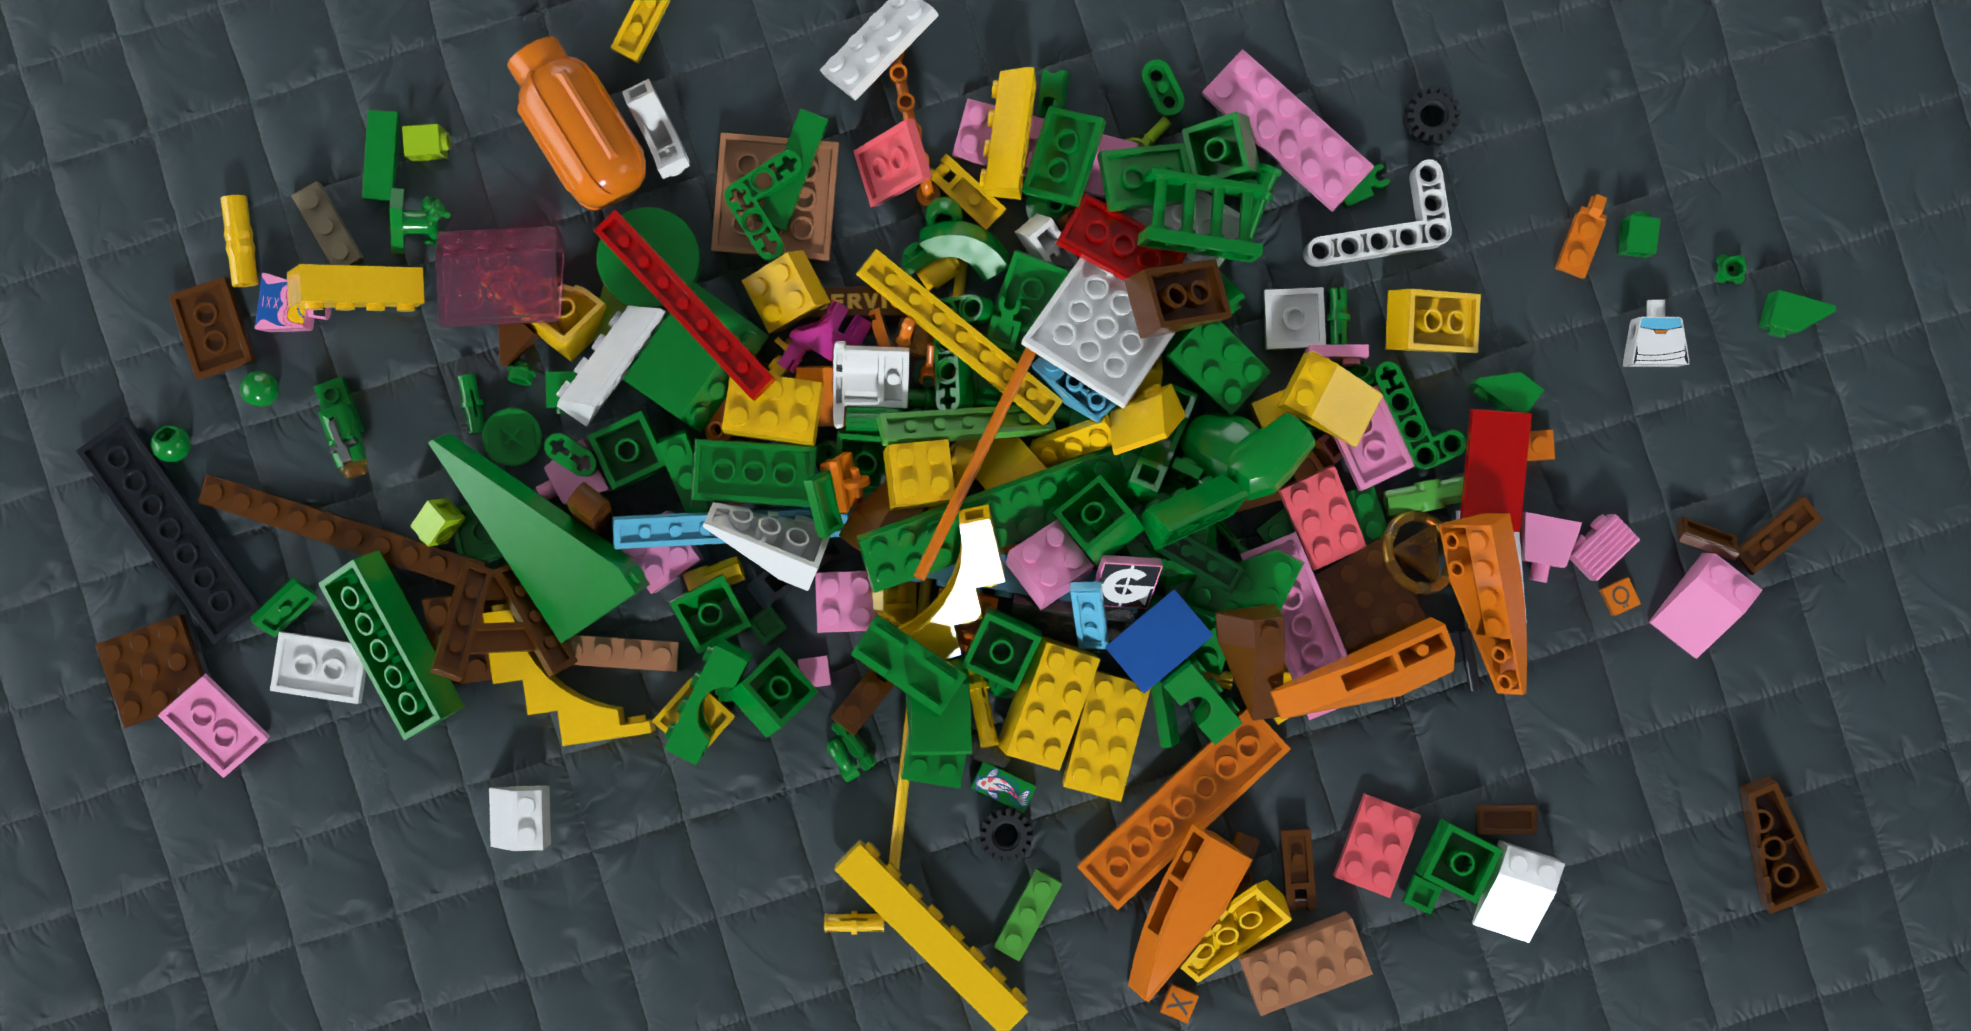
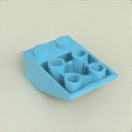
[1031,356,1116,423]

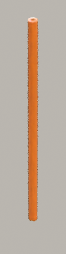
[913,347,1036,581]

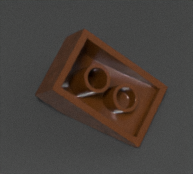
[1124,259,1232,339]

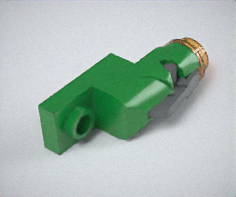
[313,376,369,479]

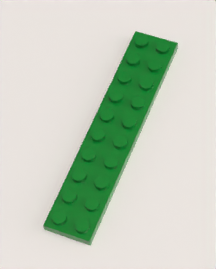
[857,446,1141,593]

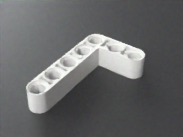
[1303,159,1452,267]

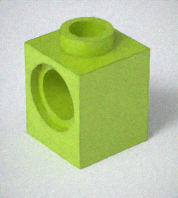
[402,124,451,162]
[410,498,466,547]

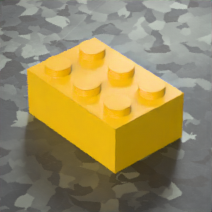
[722,376,824,446]

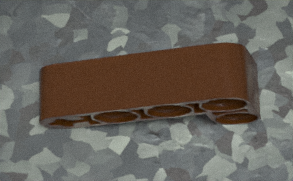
[567,482,614,536]

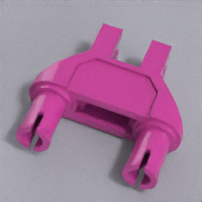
[777,300,873,374]

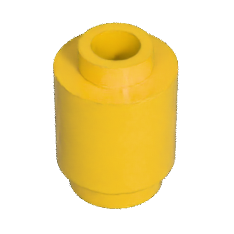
[916,257,961,291]

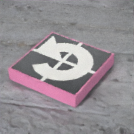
[1094,555,1163,609]

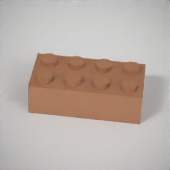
[1237,911,1373,1016]

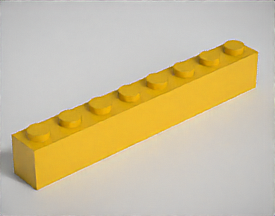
[834,839,1029,1031]

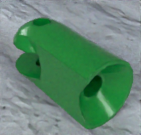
[1037,69,1070,119]

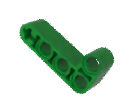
[933,295,996,410]
[1372,361,1467,470]

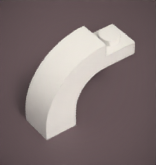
[622,79,690,179]

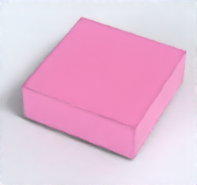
[798,655,832,687]

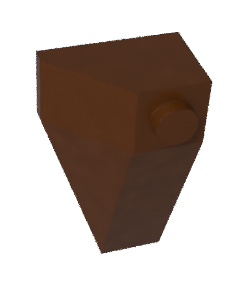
[1215,604,1285,721]

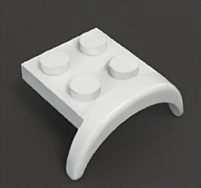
[833,341,909,428]

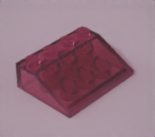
[435,226,565,327]

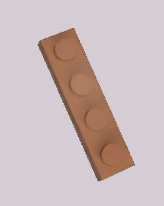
[566,635,680,672]

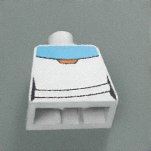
[1623,300,1689,367]

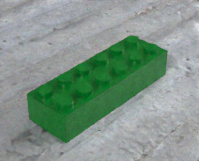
[318,550,465,740]

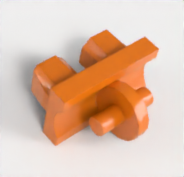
[819,452,870,513]

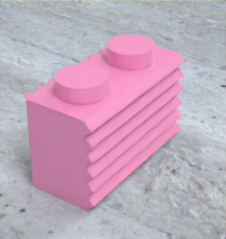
[1569,514,1640,581]

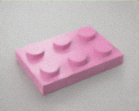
[1334,385,1414,491]
[158,673,270,778]

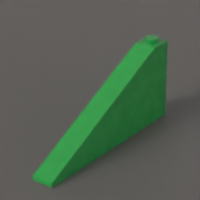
[428,433,650,643]

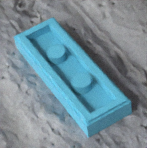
[1070,582,1109,649]

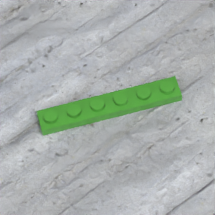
[877,405,1056,446]

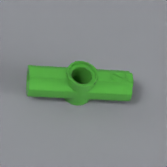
[1383,475,1464,516]

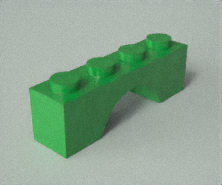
[1123,383,1198,505]
[664,639,753,765]

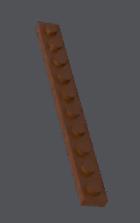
[198,474,489,585]

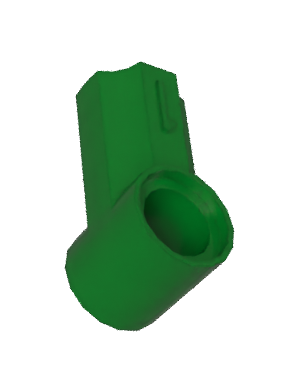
[846,406,905,434]

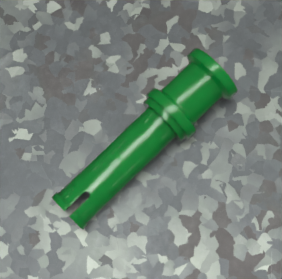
[1250,163,1283,239]

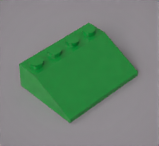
[621,279,769,433]

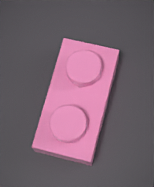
[1304,344,1369,367]

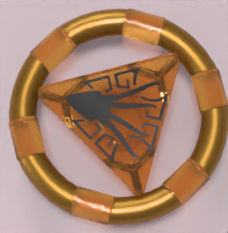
[1382,510,1450,595]

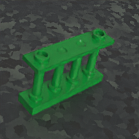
[1138,165,1267,263]

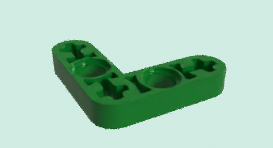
[724,150,803,262]

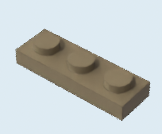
[291,181,364,266]

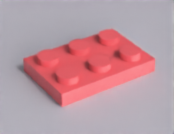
[853,119,932,207]
[1278,465,1367,571]
[1333,793,1421,898]

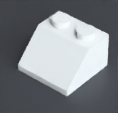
[489,786,551,851]

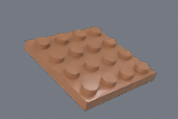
[711,133,840,262]

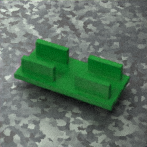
[851,614,968,716]

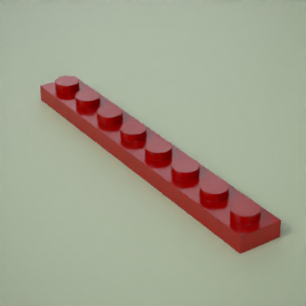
[593,210,776,401]

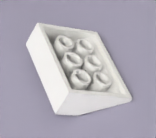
[556,306,665,427]

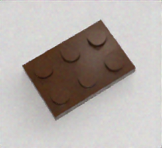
[168,277,256,381]
[422,595,492,685]

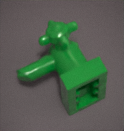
[389,188,451,254]

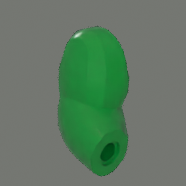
[1180,412,1316,500]

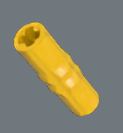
[220,195,258,287]

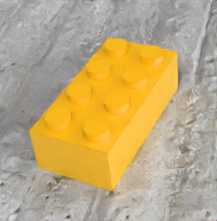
[996,636,1100,771]
[1062,670,1151,802]

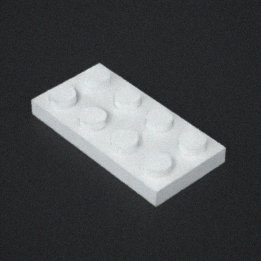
[820,0,939,101]

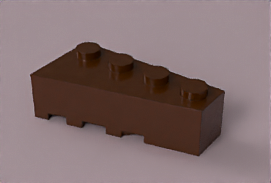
[1739,776,1828,914]

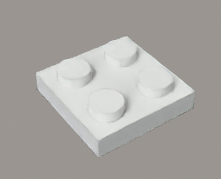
[1263,287,1326,350]

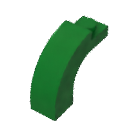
[901,221,1009,282]

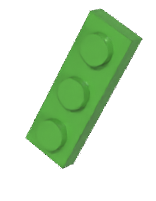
[993,868,1062,962]

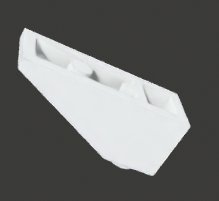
[1015,214,1079,270]

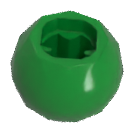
[925,196,963,225]
[240,370,280,407]
[151,426,192,462]

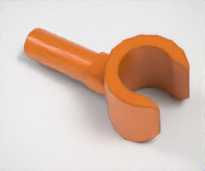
[919,343,935,386]

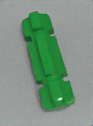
[831,722,877,771]

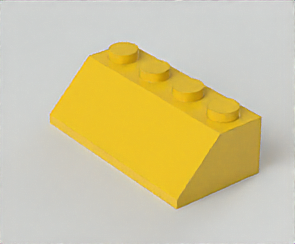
[980,67,1037,200]

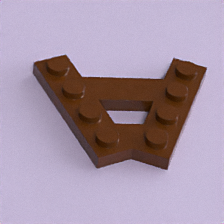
[430,560,578,682]

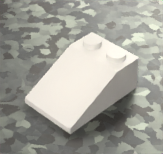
[1472,840,1565,943]

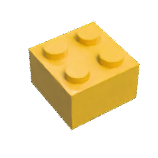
[742,250,831,334]
[883,439,955,511]

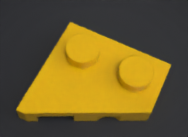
[872,581,917,627]

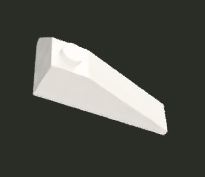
[703,502,831,591]

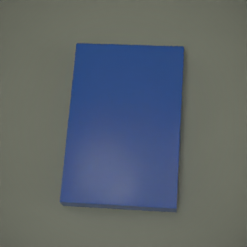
[1105,589,1214,693]

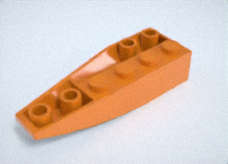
[1439,513,1527,695]
[1270,617,1455,719]
[1128,824,1252,1002]

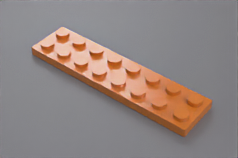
[1077,708,1291,910]

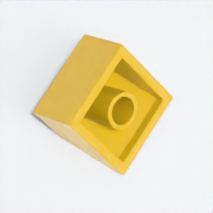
[1110,384,1186,455]

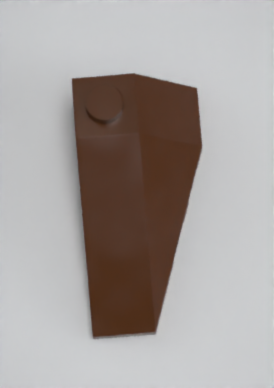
[839,480,925,552]

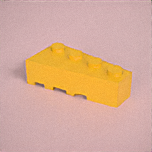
[287,264,425,312]

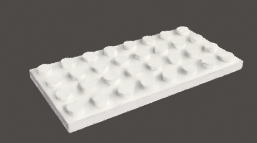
[1021,190,1240,409]

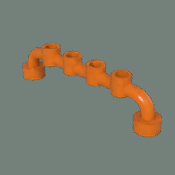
[889,51,940,208]

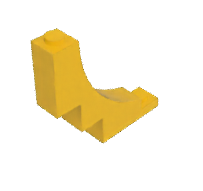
[483,604,656,746]

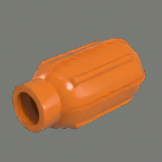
[507,36,646,210]

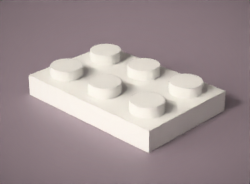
[270,632,366,704]

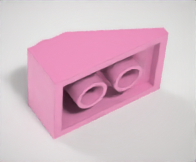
[1649,553,1762,659]

